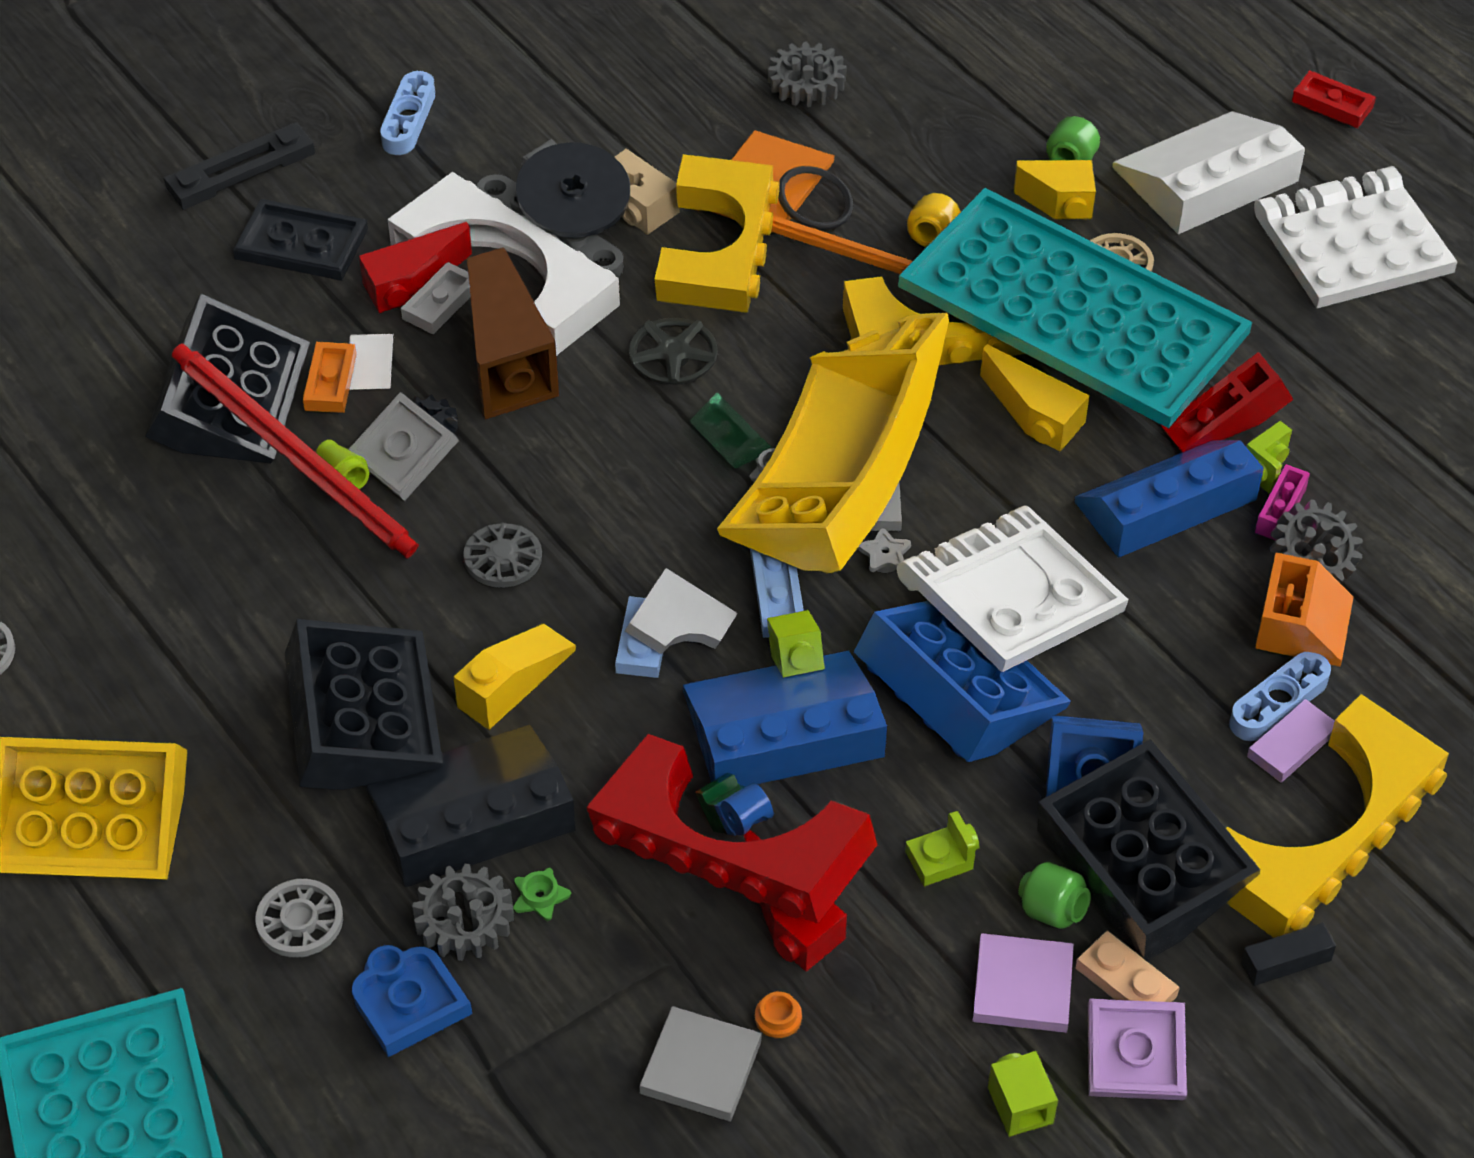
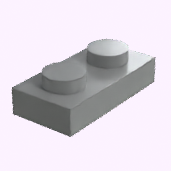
[401,262,471,334]

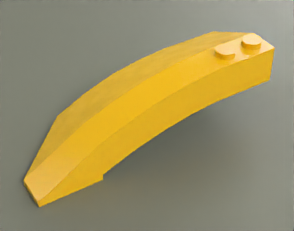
[717,313,949,573]

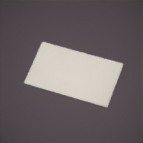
[349,334,393,390]

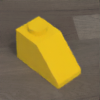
[1014,160,1096,219]

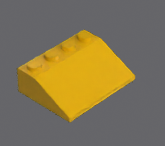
[0,737,187,880]

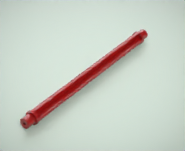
[172,344,419,558]

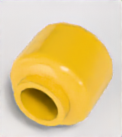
[907,193,961,248]

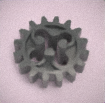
[768,42,846,107]
[1270,500,1363,583]
[413,864,514,961]

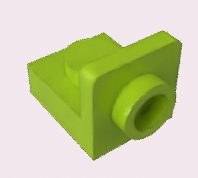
[1246,421,1292,493]
[905,811,979,887]

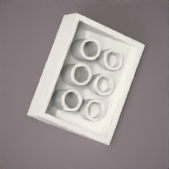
[1112,111,1305,234]

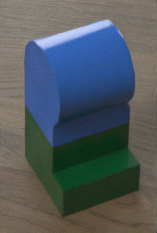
[695,773,774,836]

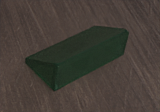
[690,393,773,469]

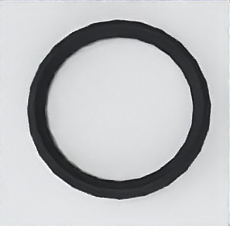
[778,166,853,230]

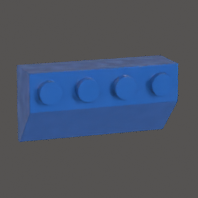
[1074,440,1264,558]

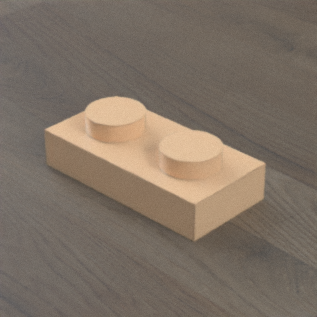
[1076,931,1179,1002]

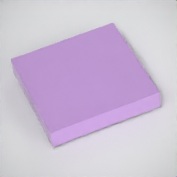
[973,933,1073,1033]
[1088,999,1187,1100]

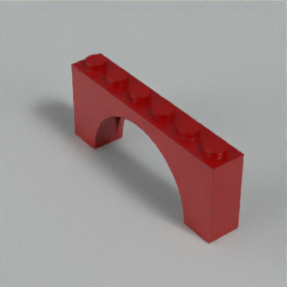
[586,734,878,924]

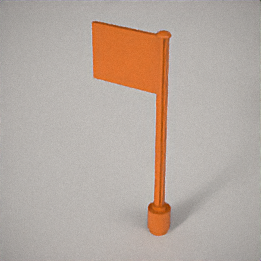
[697,130,913,274]

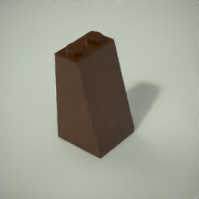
[467,247,559,420]

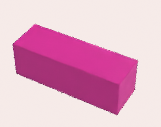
[1255,464,1310,541]

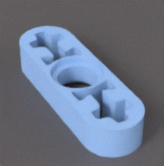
[380,71,435,155]
[1230,652,1331,741]

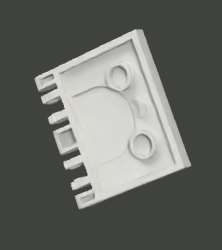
[1254,166,1457,308]
[897,506,1129,672]

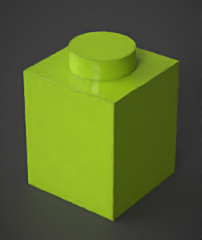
[767,610,825,678]
[988,1051,1058,1137]

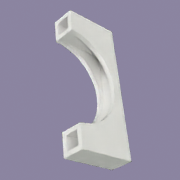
[388,172,620,355]

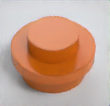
[755,991,802,1038]

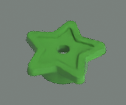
[514,868,571,921]

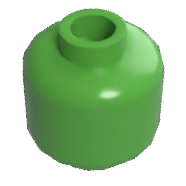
[1046,116,1100,160]
[1019,862,1091,929]

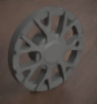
[464,523,542,587]

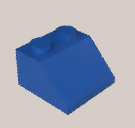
[1046,715,1144,797]

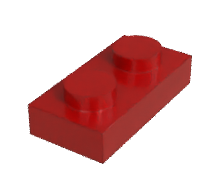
[1292,70,1376,128]

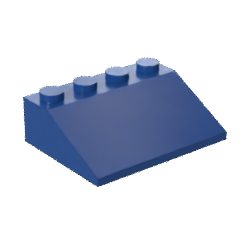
[854,601,1071,762]
[683,651,887,787]

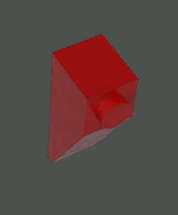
[359,222,472,313]
[1161,352,1294,453]
[744,830,847,972]

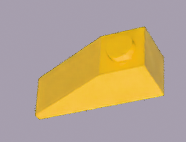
[980,344,1089,451]
[453,624,576,730]

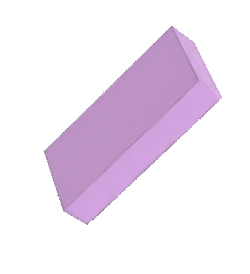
[1247,699,1335,783]

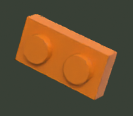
[303,342,357,413]

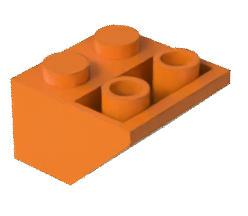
[1255,552,1353,667]

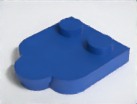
[352,945,473,1057]

